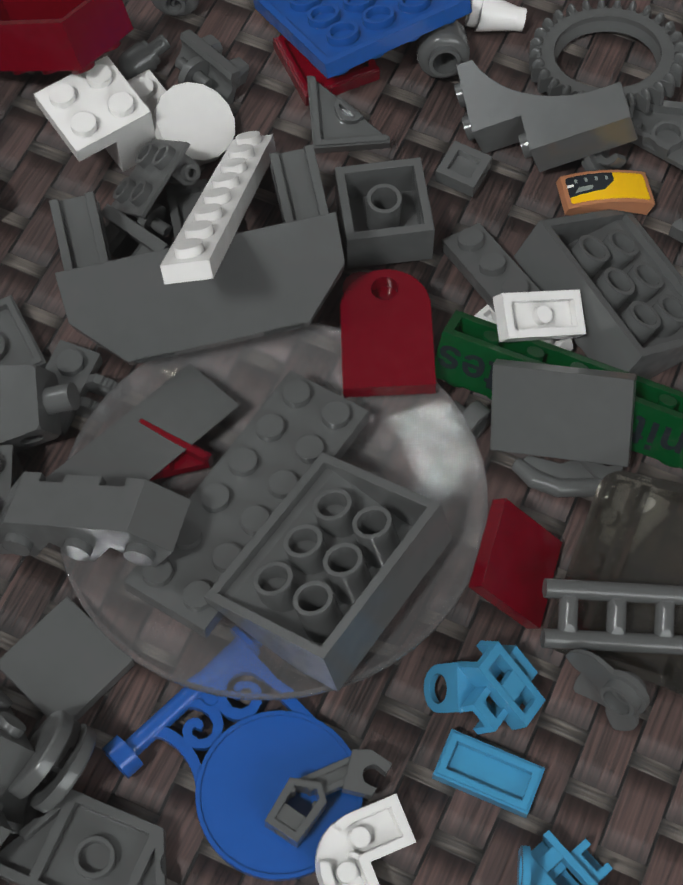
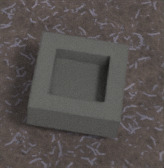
[435,141,492,197]

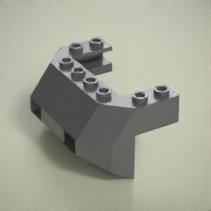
[49,144,345,365]

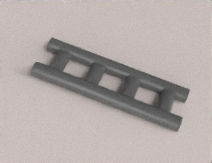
[540,578,683,655]

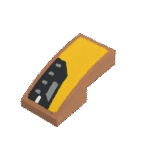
[556,170,655,215]

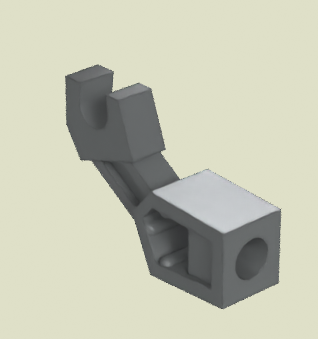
[265,749,393,848]

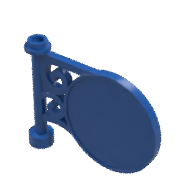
[102,627,363,881]

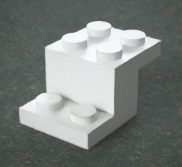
[34,56,166,172]

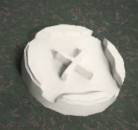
[152,82,235,166]

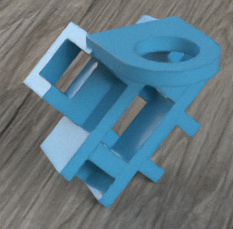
[424,640,546,735]
[517,830,613,885]

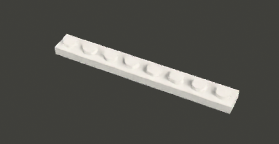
[160,131,276,285]

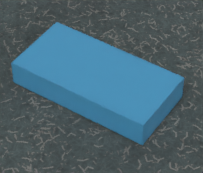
[432,729,545,818]

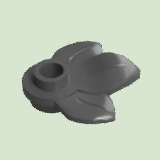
[566,649,650,731]

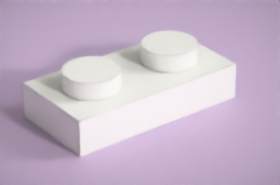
[493,289,587,343]

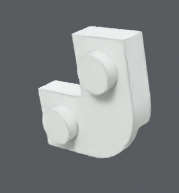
[315,794,416,885]

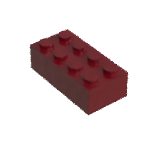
[0,0,133,75]

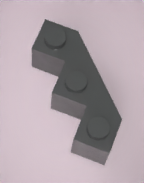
[0,472,191,567]

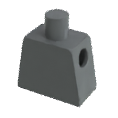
[0,365,80,453]

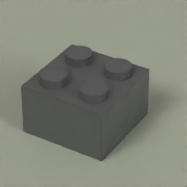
[335,157,435,269]

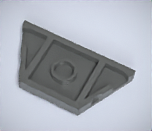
[0,789,167,885]

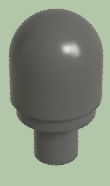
[118,34,171,80]

